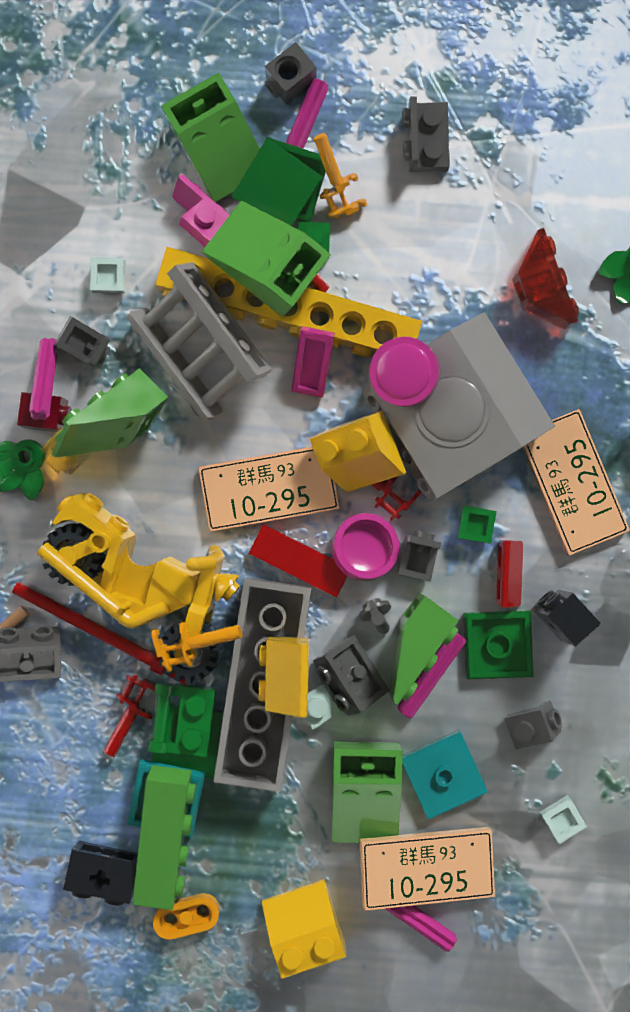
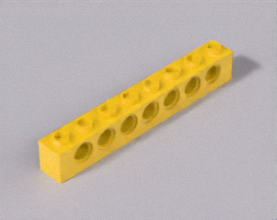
[155,247,422,358]

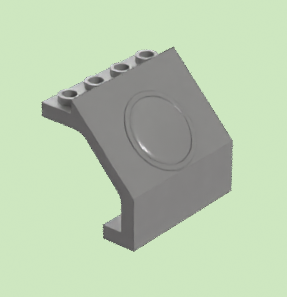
[361,312,555,502]

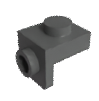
[54,316,110,367]
[397,530,441,582]
[504,701,562,750]

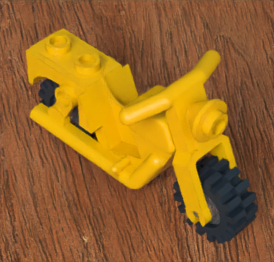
[37,493,240,683]

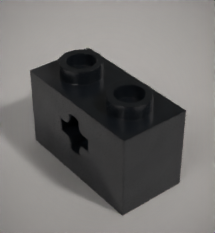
[534,590,601,647]
[63,840,138,906]

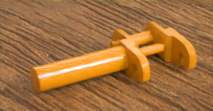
[313,133,368,219]
[151,622,242,672]

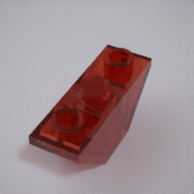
[512,228,579,330]

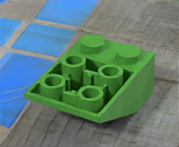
[161,72,260,203]
[201,201,331,317]
[52,368,168,458]
[389,593,459,705]
[332,741,403,843]

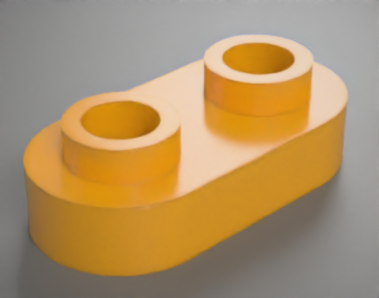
[153,893,220,940]

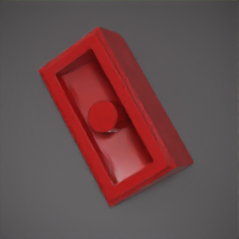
[496,540,523,608]

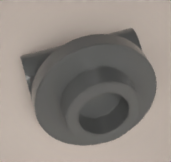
[359,598,391,634]

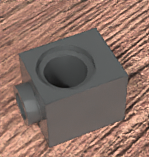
[264,42,317,105]

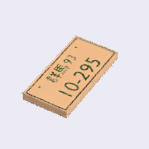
[522,409,630,555]
[198,447,339,532]
[359,827,495,911]

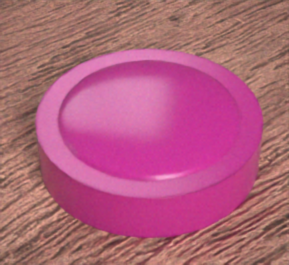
[370,337,440,407]
[331,513,400,581]

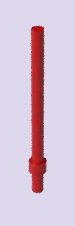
[12,582,187,685]

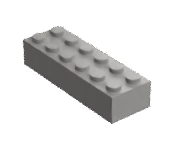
[214,577,312,792]

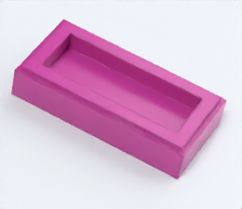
[291,326,335,398]

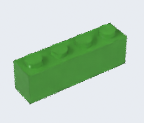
[133,765,196,910]

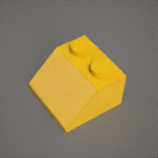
[310,410,406,492]
[259,637,309,717]
[262,879,346,979]

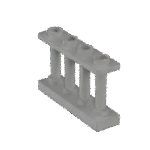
[126,262,272,422]

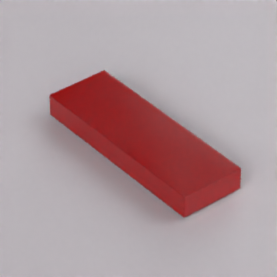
[248,524,347,598]

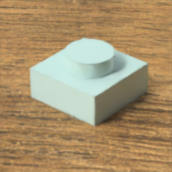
[90,258,126,294]
[305,682,341,729]
[539,795,588,844]

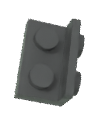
[402,96,450,172]
[0,625,61,682]
[313,635,390,716]

